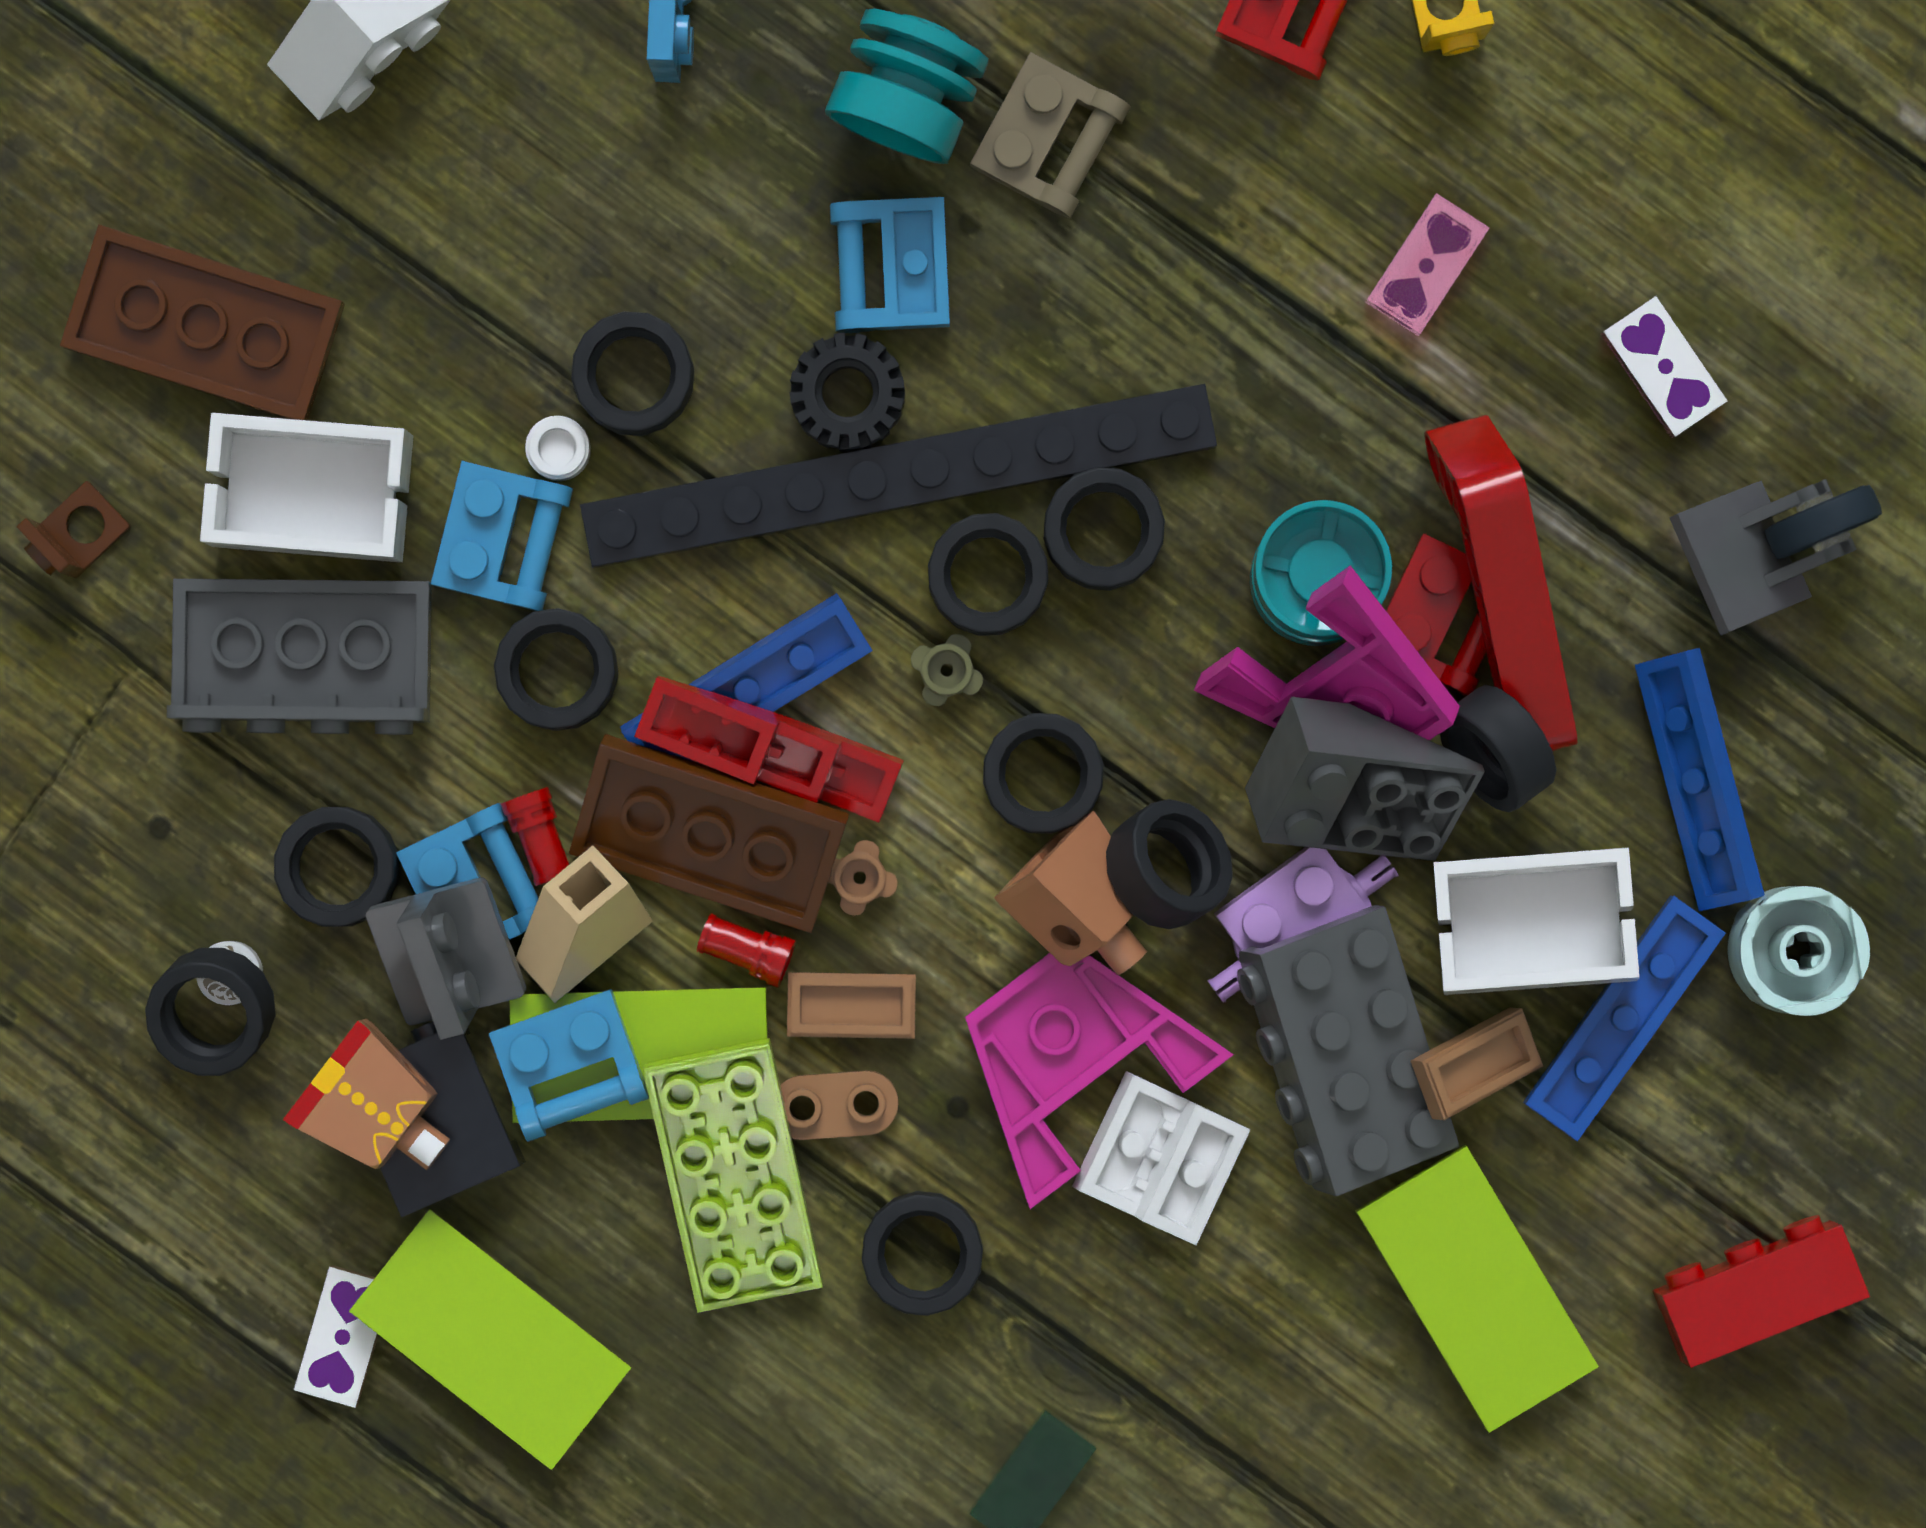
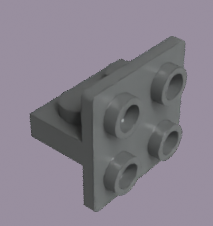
[365,877,526,1040]

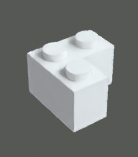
[267,0,450,120]

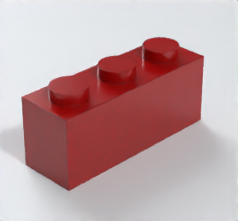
[1652,1215,1870,1368]

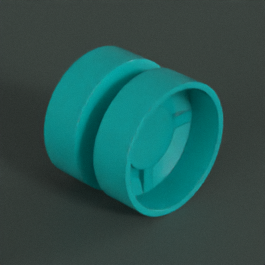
[1250,500,1392,646]

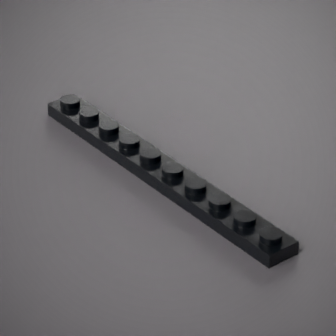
[580,384,1217,568]

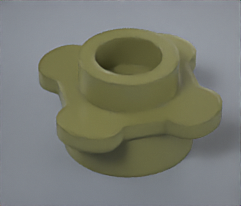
[911,634,983,706]

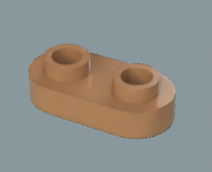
[780,1070,899,1140]

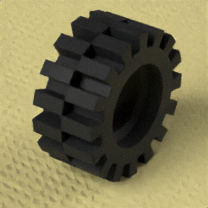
[789,333,905,452]

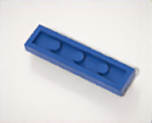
[620,593,873,762]
[1635,648,1765,911]
[1523,896,1726,1141]

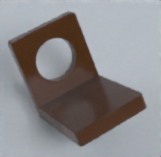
[16,481,131,579]

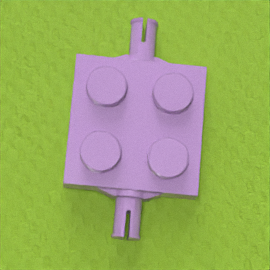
[1208,847,1399,1003]

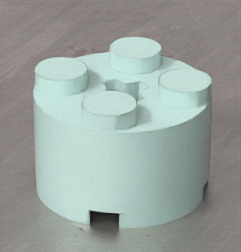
[1728,886,1870,1016]

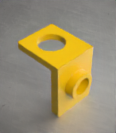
[1411,0,1494,56]

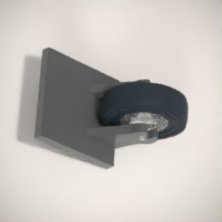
[1669,479,1882,635]

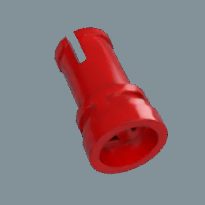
[500,787,569,886]
[696,914,796,988]

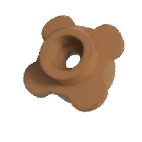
[828,840,897,915]

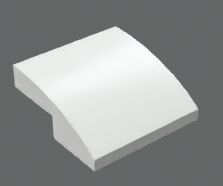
[1072,1071,1250,1245]

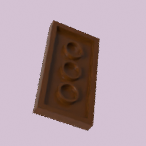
[60,224,345,421]
[569,734,850,933]

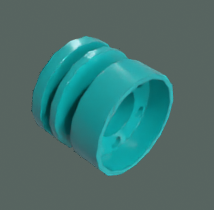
[825,8,989,164]

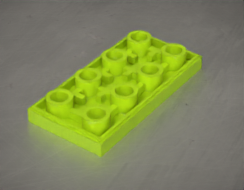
[509,987,768,1123]
[643,1038,823,1313]
[1355,1145,1599,1433]
[349,1209,631,1470]

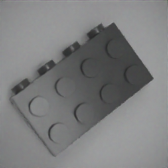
[166,579,432,735]
[1237,905,1459,1196]

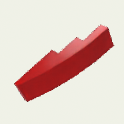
[634,676,904,823]

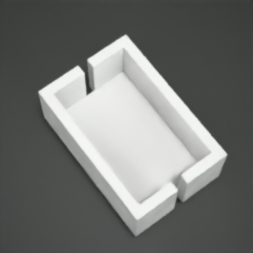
[200,413,413,563]
[1433,848,1639,995]

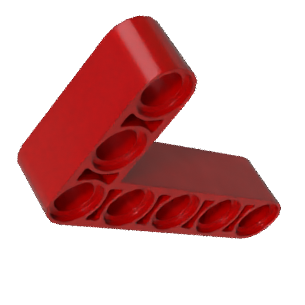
[1424,415,1578,751]

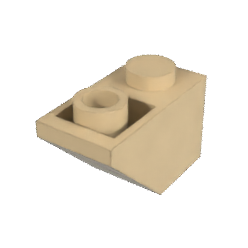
[516,845,653,1003]

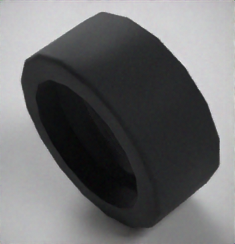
[571,311,694,436]
[1043,467,1165,591]
[928,513,1048,636]
[494,608,619,731]
[1440,685,1557,813]
[983,713,1103,834]
[1106,799,1233,930]
[274,807,399,927]
[145,948,276,1076]
[861,1191,983,1316]

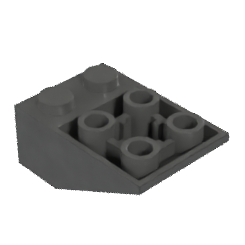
[1245,697,1485,861]

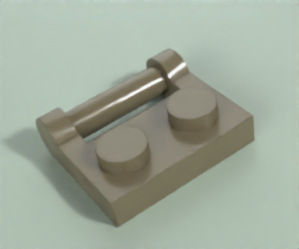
[970,52,1131,219]

